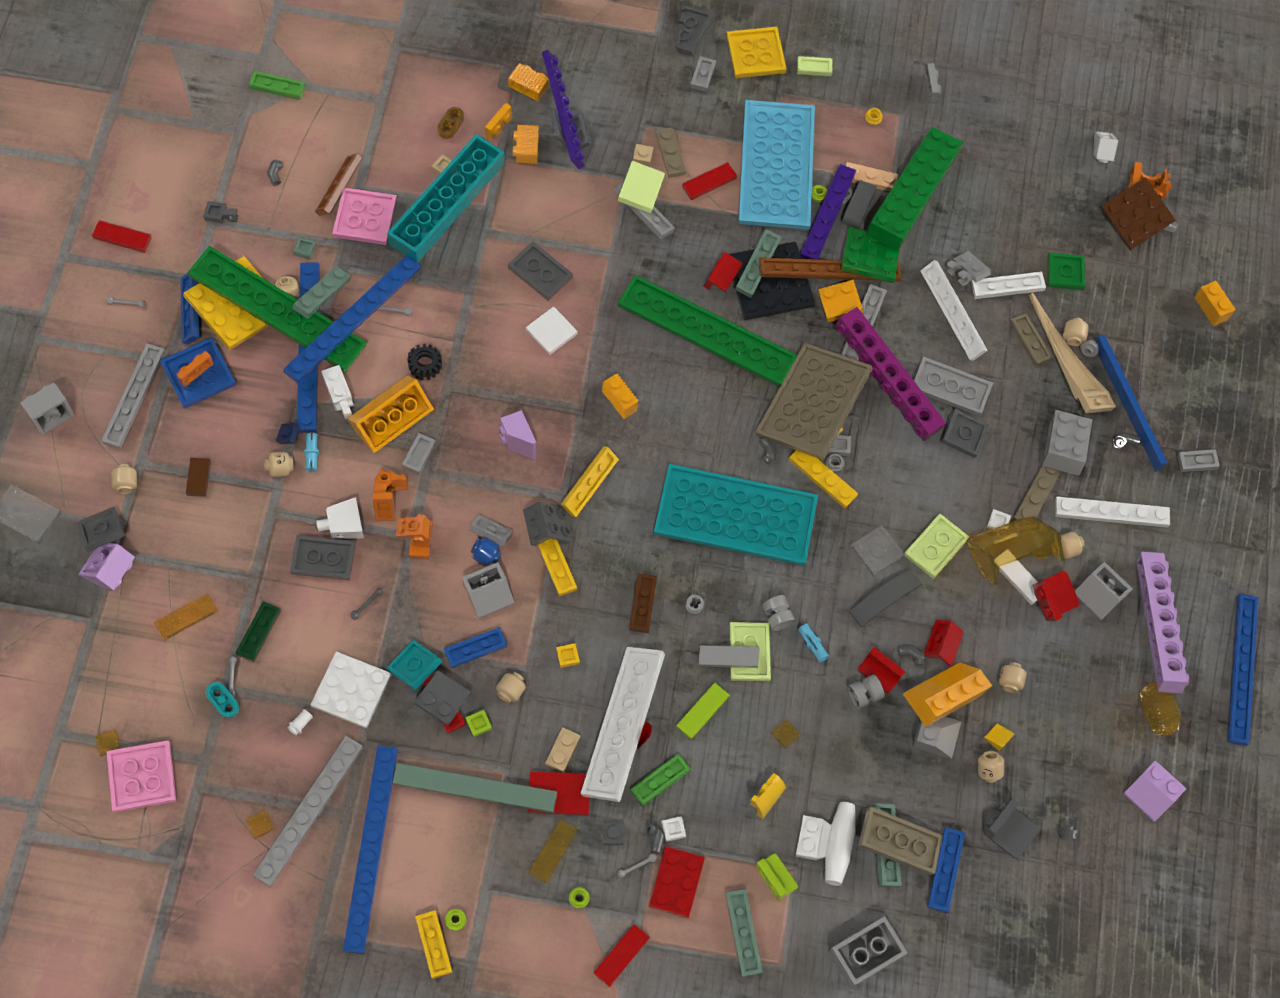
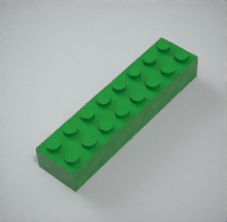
[867,127,963,251]

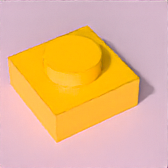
[556,643,580,668]

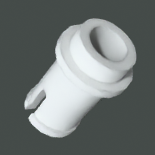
[287,709,313,736]

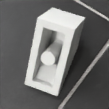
[1093,131,1118,163]

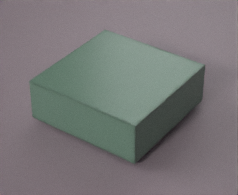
[293,237,317,260]

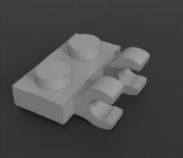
[947,251,991,286]

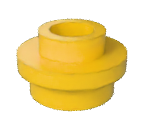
[865,108,883,125]

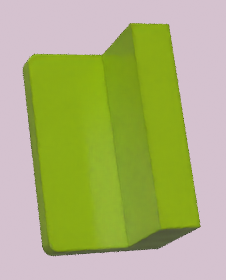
[755,853,798,901]

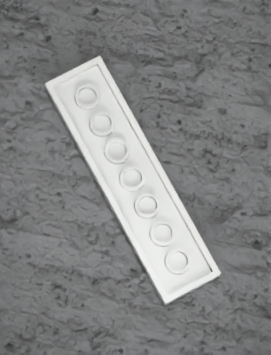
[581,647,665,802]

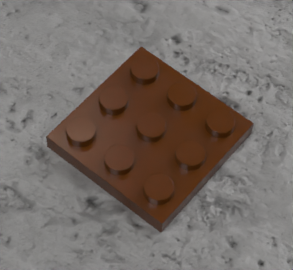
[1100,177,1176,251]

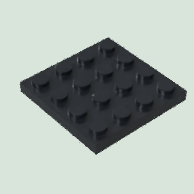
[729,241,815,321]

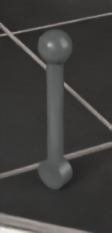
[351,588,383,620]

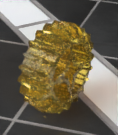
[1140,683,1181,736]

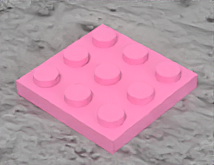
[332,187,397,245]
[107,740,177,813]

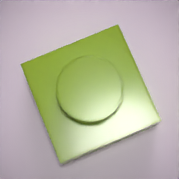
[465,710,492,737]

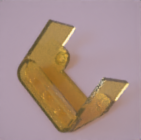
[967,517,1065,585]

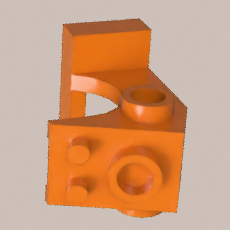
[1128,162,1172,199]
[373,469,408,521]
[396,514,433,559]

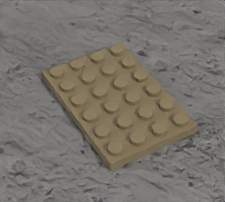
[755,343,873,460]

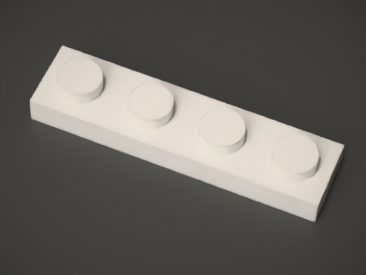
[971,272,1046,299]

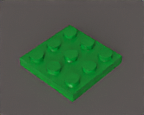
[841,227,900,284]

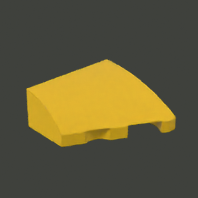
[750,773,786,819]

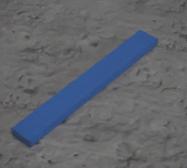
[1095,335,1167,472]
[1227,594,1259,746]

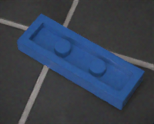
[444,627,507,669]

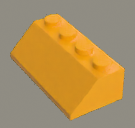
[347,375,434,453]
[903,662,992,727]

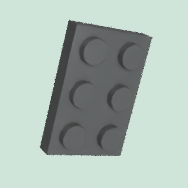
[508,242,573,301]
[290,535,356,580]

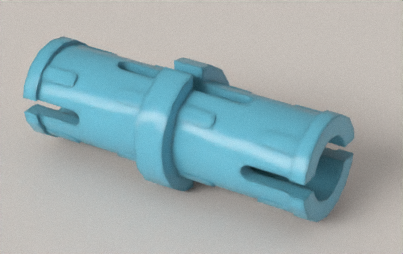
[304,433,319,472]
[798,623,830,663]

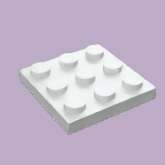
[311,652,392,729]

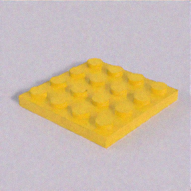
[183,256,269,350]

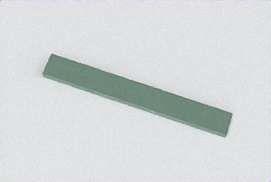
[393,763,557,813]

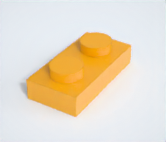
[485,103,512,140]

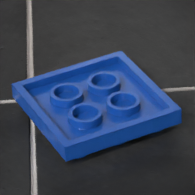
[160,337,236,409]

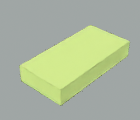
[797,56,832,76]

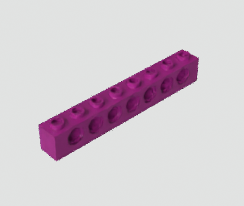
[836,307,946,441]

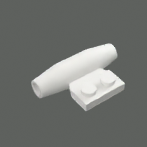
[796,802,855,886]

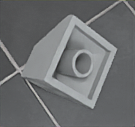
[913,716,961,759]

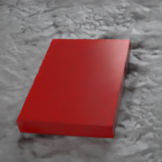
[527,771,590,816]

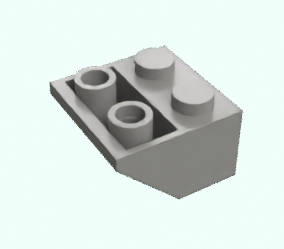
[462,562,515,619]
[1075,562,1133,621]

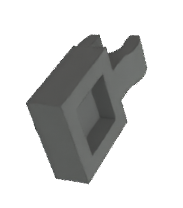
[203,202,239,223]

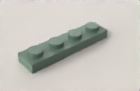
[735,229,782,298]
[292,266,351,319]
[873,803,902,887]
[725,889,763,978]

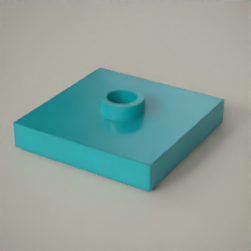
[386,639,442,691]

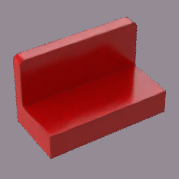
[703,252,742,292]
[924,620,963,665]
[858,647,906,694]

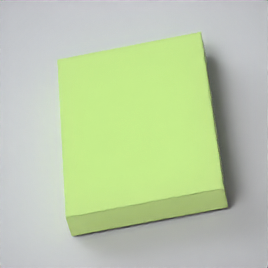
[617,161,665,213]
[904,514,970,579]
[729,622,771,681]

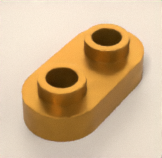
[437,107,464,139]

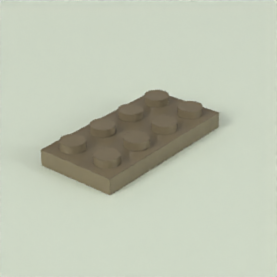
[858,807,943,875]

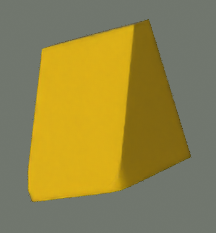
[984,723,1015,751]

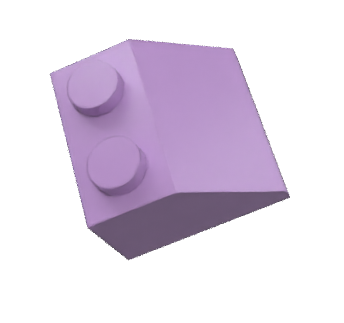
[498,410,537,459]
[78,543,135,590]
[1123,761,1186,822]

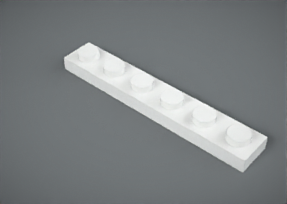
[921,260,988,361]
[1055,497,1170,528]

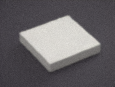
[526,307,578,356]

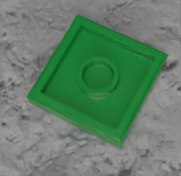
[1047,253,1085,290]

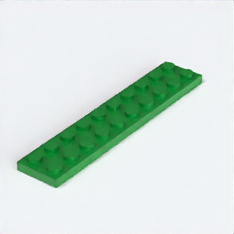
[187,245,367,373]
[618,275,798,387]

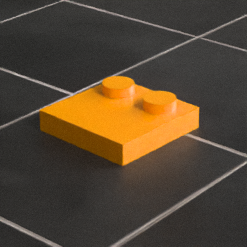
[818,280,863,322]

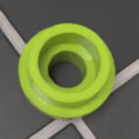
[812,185,828,202]
[569,887,590,909]
[445,909,466,931]

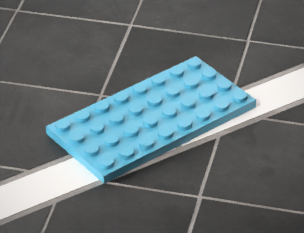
[738,100,815,230]

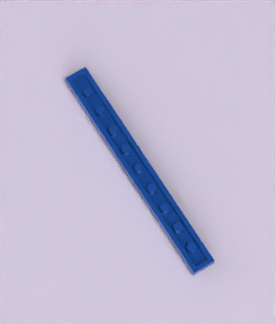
[283,255,421,384]
[297,262,320,433]
[343,746,398,954]

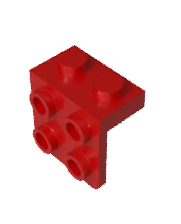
[1032,571,1079,621]

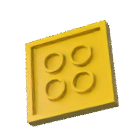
[726,27,787,78]

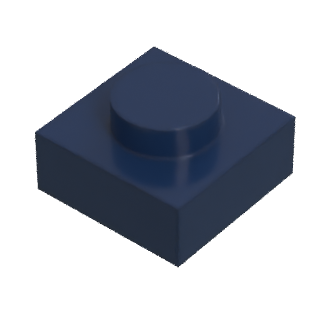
[276,423,300,444]

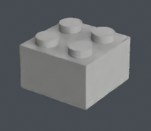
[20,382,75,436]

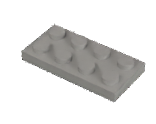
[914,357,993,417]

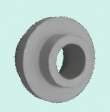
[1080,340,1099,357]
[825,454,844,472]

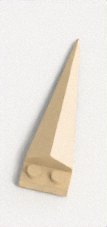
[1029,293,1116,413]

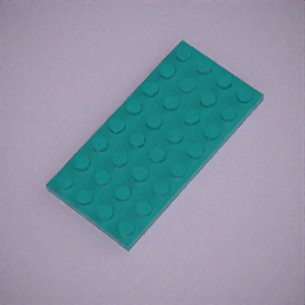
[653,464,818,566]

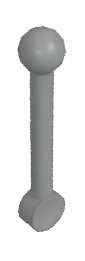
[106,297,145,307]
[376,306,412,316]
[228,656,237,697]
[618,854,657,878]

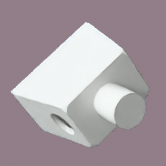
[316,498,364,540]

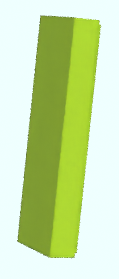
[676,683,730,740]

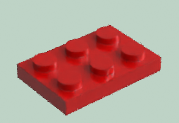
[649,846,705,919]

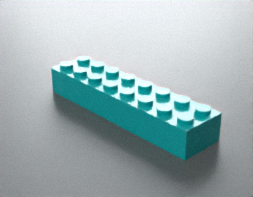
[387,134,505,263]

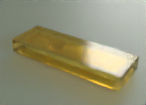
[154,594,218,641]
[528,819,578,884]

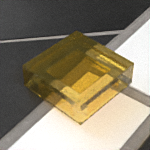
[772,720,800,749]
[95,730,121,757]
[246,811,274,840]

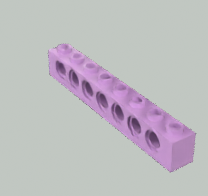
[1136,552,1189,693]

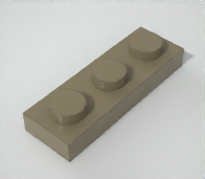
[655,127,686,178]

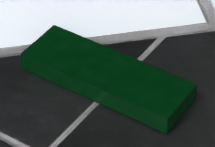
[235,601,281,662]

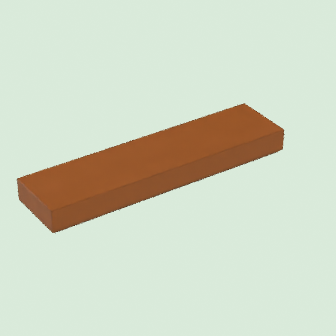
[315,153,362,216]

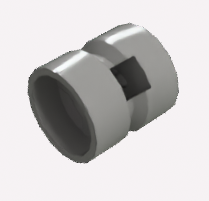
[762,595,796,631]
[848,675,884,709]

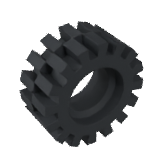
[407,344,442,380]

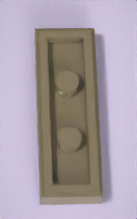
[1009,313,1053,367]

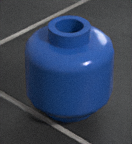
[471,537,501,566]

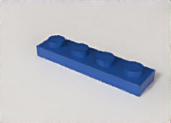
[180,273,200,345]
[927,827,965,913]

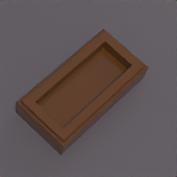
[186,458,211,497]

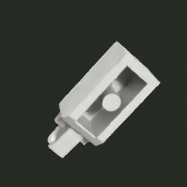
[321,365,354,419]

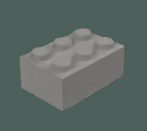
[1042,410,1092,476]
[829,916,908,989]

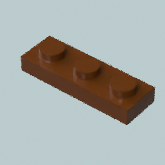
[629,573,657,633]

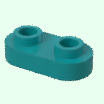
[206,682,240,719]

